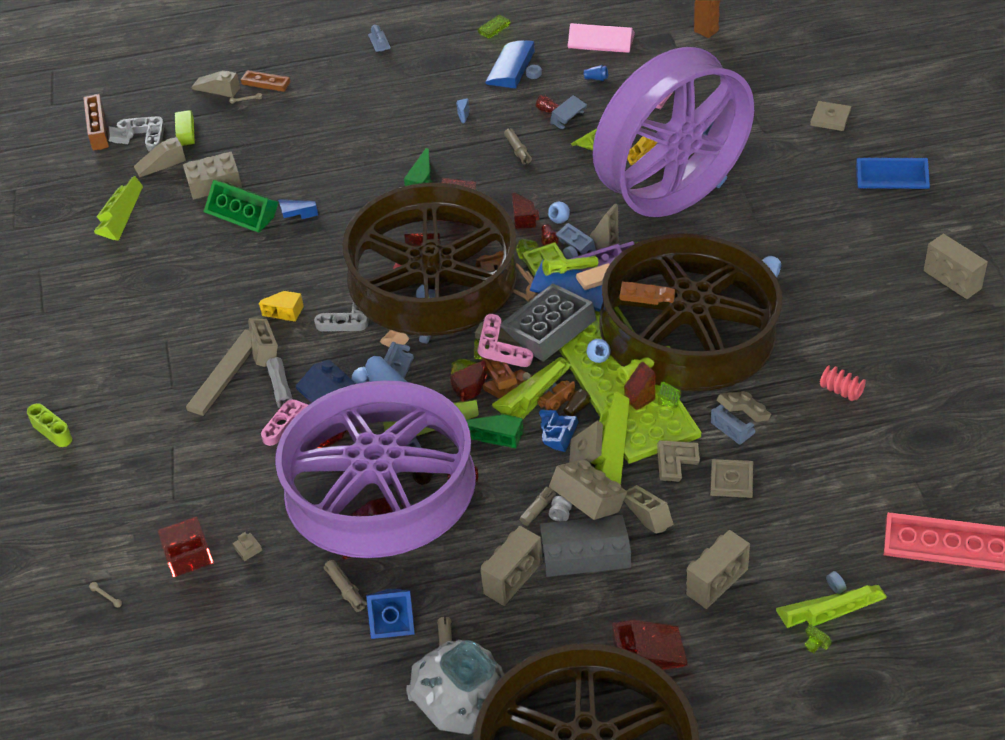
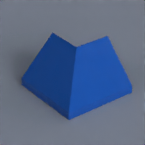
[366,589,415,639]

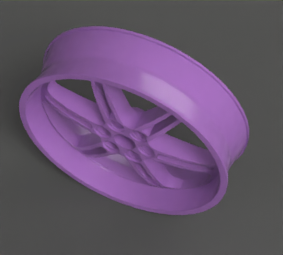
[593,47,754,217]
[276,381,476,558]

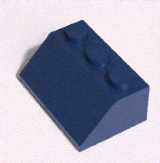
[296,359,356,403]

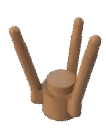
[513,264,539,302]

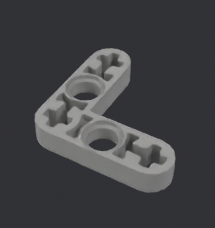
[117,117,164,152]
[314,302,369,331]

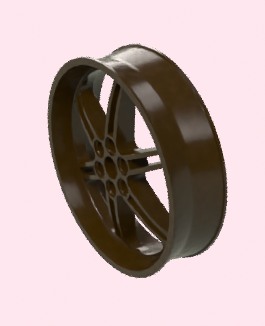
[342,183,517,336]
[599,233,782,391]
[473,644,699,740]

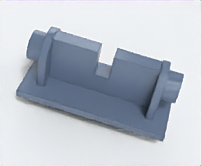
[368,25,390,52]

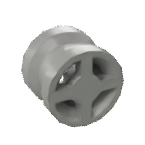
[549,496,572,522]

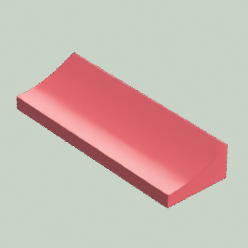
[884,512,1005,571]

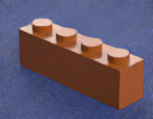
[694,0,720,38]
[83,94,109,150]

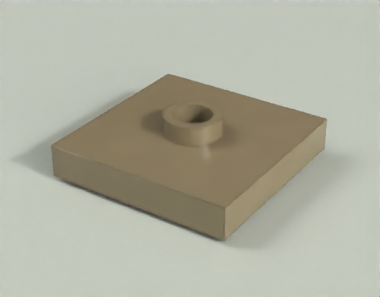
[811,101,851,131]
[569,421,603,463]
[710,459,753,498]

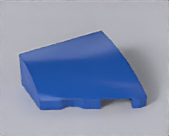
[278,199,318,219]
[539,410,579,452]

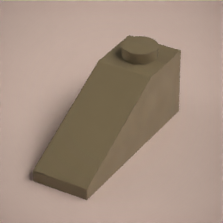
[192,70,240,97]
[134,137,186,178]
[590,204,619,250]
[248,318,278,367]
[624,485,674,533]

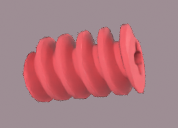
[820,365,866,401]

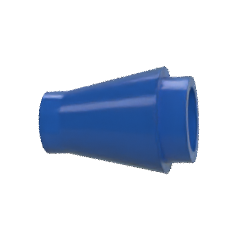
[584,65,608,81]

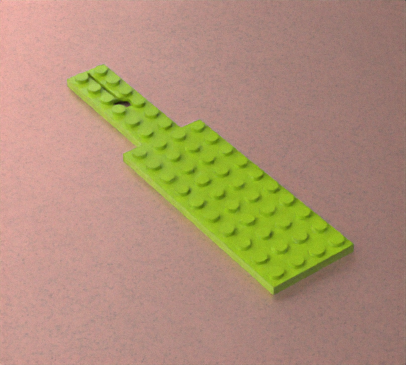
[522,243,702,464]

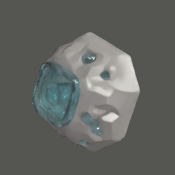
[409,640,504,734]

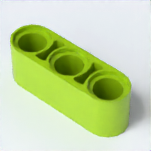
[175,110,195,146]
[27,403,72,447]

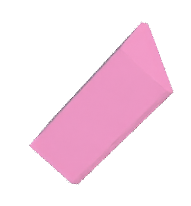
[568,24,634,53]

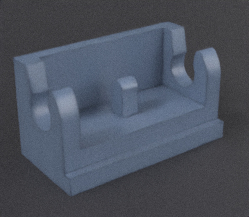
[550,95,587,129]
[556,223,596,255]
[384,342,414,379]
[711,405,755,445]

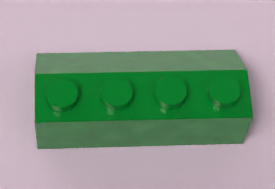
[204,180,279,233]

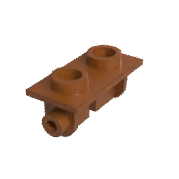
[475,251,504,272]
[537,380,575,410]

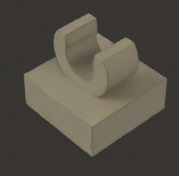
[233,532,262,561]

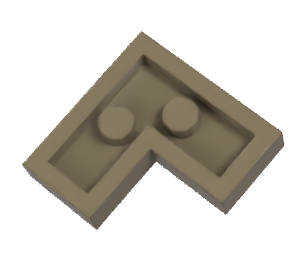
[717,391,771,422]
[657,440,700,482]

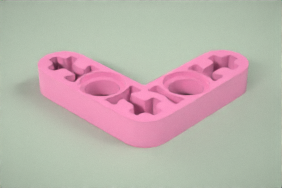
[477,314,533,367]
[261,400,308,446]

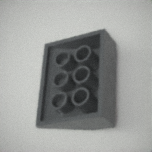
[500,284,596,361]
[540,515,631,577]

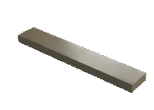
[186,329,252,416]

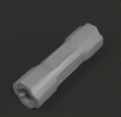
[266,357,293,408]

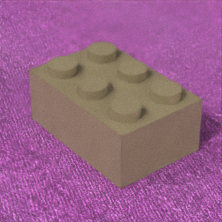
[183,152,242,199]
[924,233,988,299]
[549,459,627,520]
[480,526,543,606]
[686,530,750,609]

